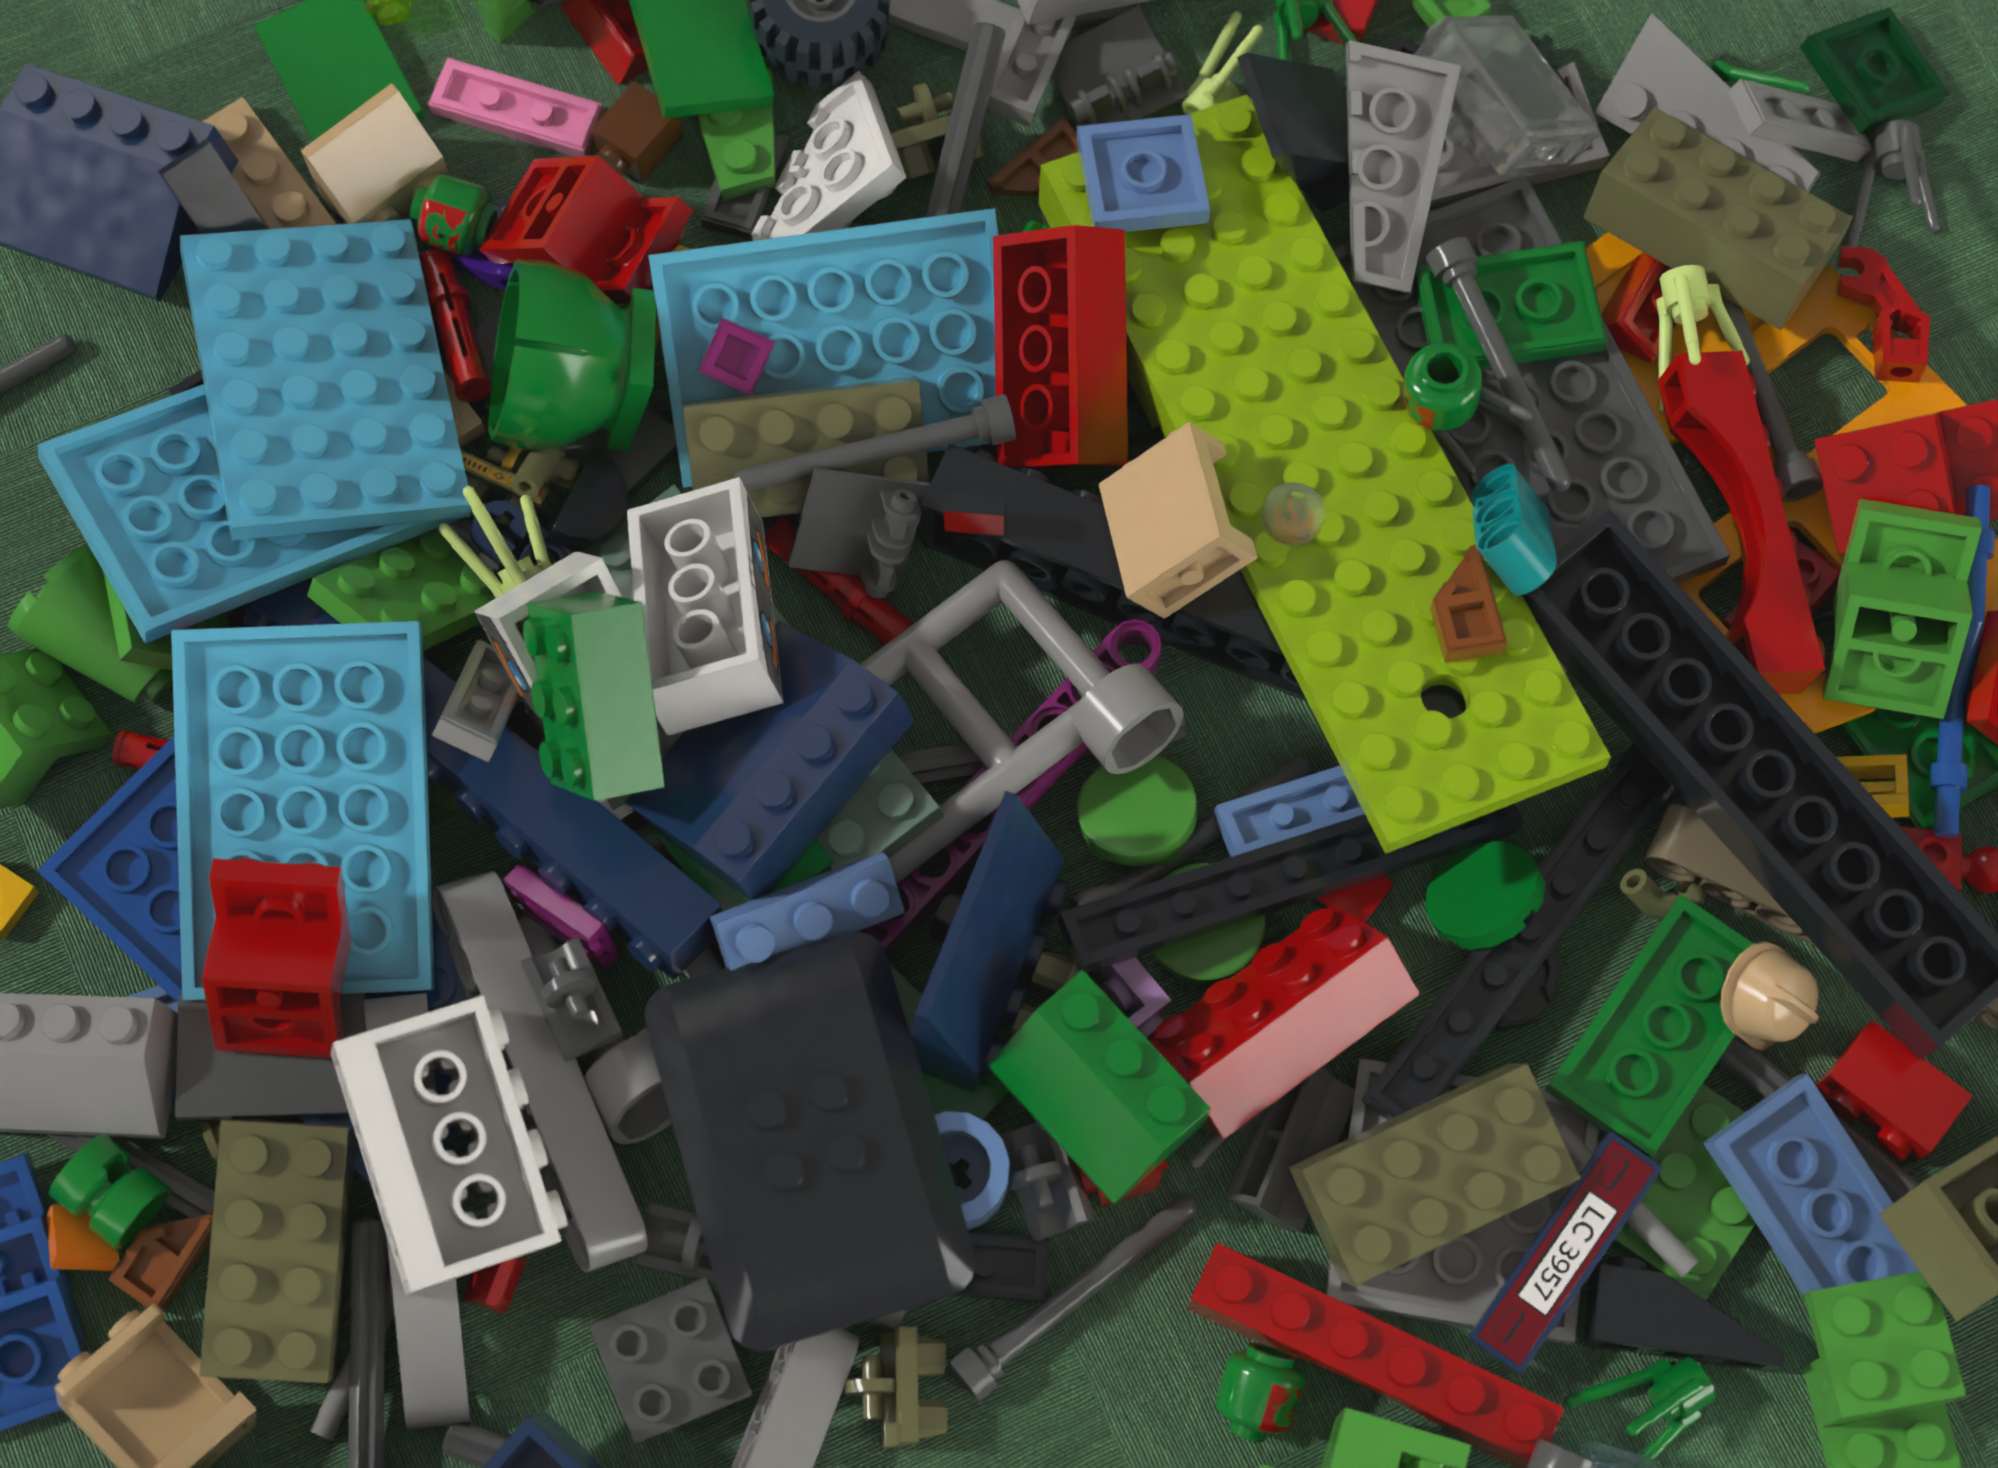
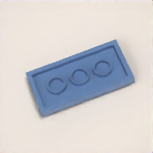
[1703,1073,1919,1296]

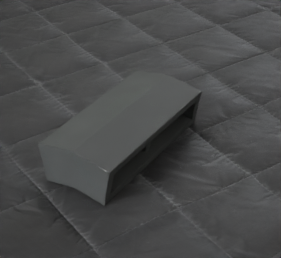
[1230,1068,1355,1232]

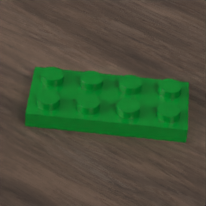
[1544,894,1754,1158]

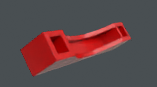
[1657,350,1825,694]
[1187,1243,1564,1468]

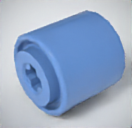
[935,1111,1010,1230]

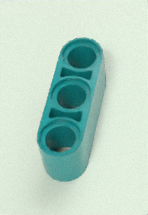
[1471,464,1557,596]

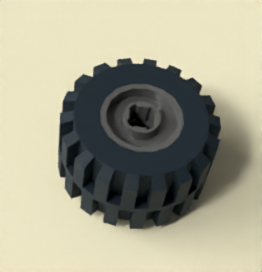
[750,0,890,89]

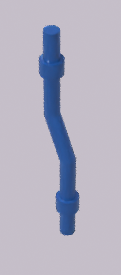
[1930,484,1995,838]

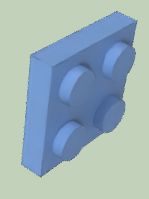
[1076,114,1210,232]

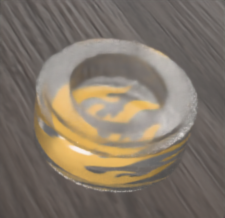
[1262,483,1325,546]

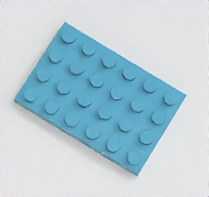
[648,208,998,488]
[180,219,471,541]
[37,384,461,644]
[171,621,435,1000]

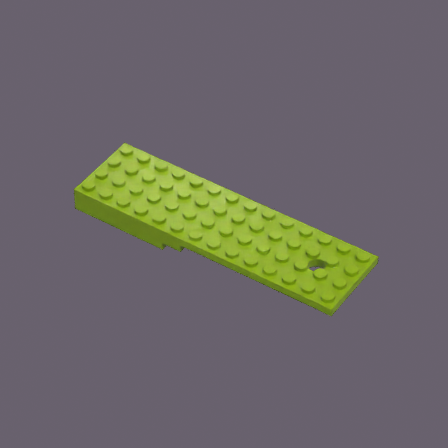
[1038,94,1611,854]

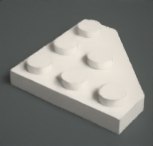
[751,71,907,241]

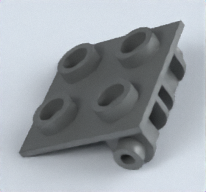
[1051,6,1188,126]
[787,468,930,598]
[589,1277,753,1444]

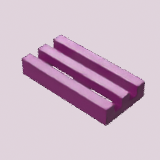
[503,865,619,970]

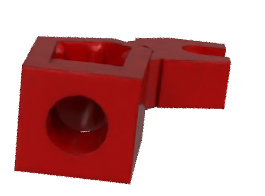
[1837,246,1930,383]

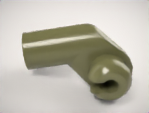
[511,449,581,499]
[1620,869,1707,920]

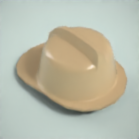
[1720,941,1819,1050]

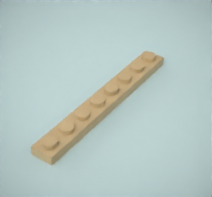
[202,97,486,449]

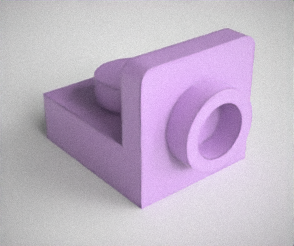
[1100,957,1171,1039]

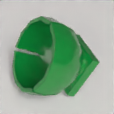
[488,259,656,452]

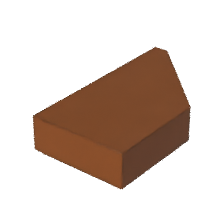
[987,117,1079,196]
[1430,545,1507,662]
[108,1213,213,1313]

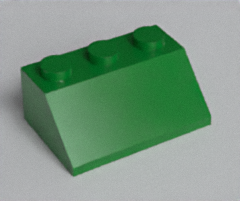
[988,970,1211,1205]

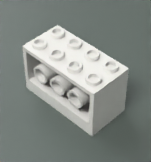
[331,995,567,1295]

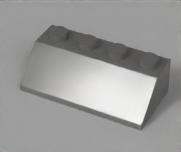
[0,993,178,1139]

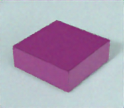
[697,317,776,396]

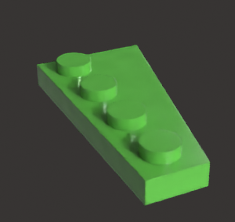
[696,0,777,201]

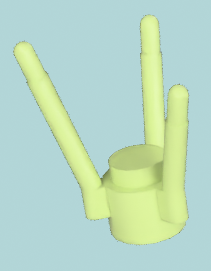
[1182,11,1264,115]
[1656,265,1750,414]
[439,486,552,598]

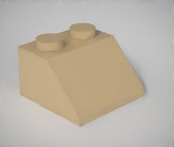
[301,83,449,224]

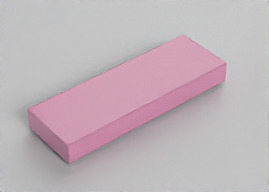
[428,58,605,157]

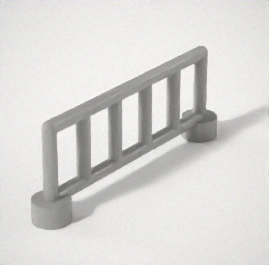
[517,560,1183,1144]

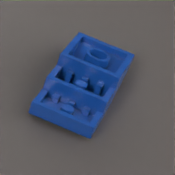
[0,1152,88,1431]

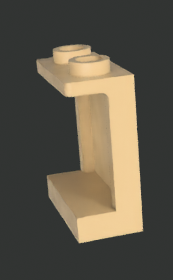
[1099,421,1258,619]
[55,1303,257,1468]

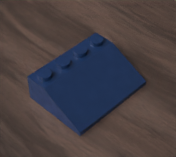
[0,63,239,302]
[624,621,915,901]
[911,791,1069,1092]

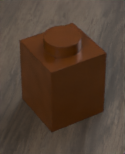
[592,81,683,185]

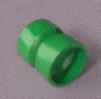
[49,1133,171,1251]

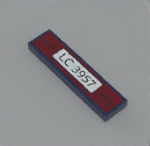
[1467,1131,1663,1375]

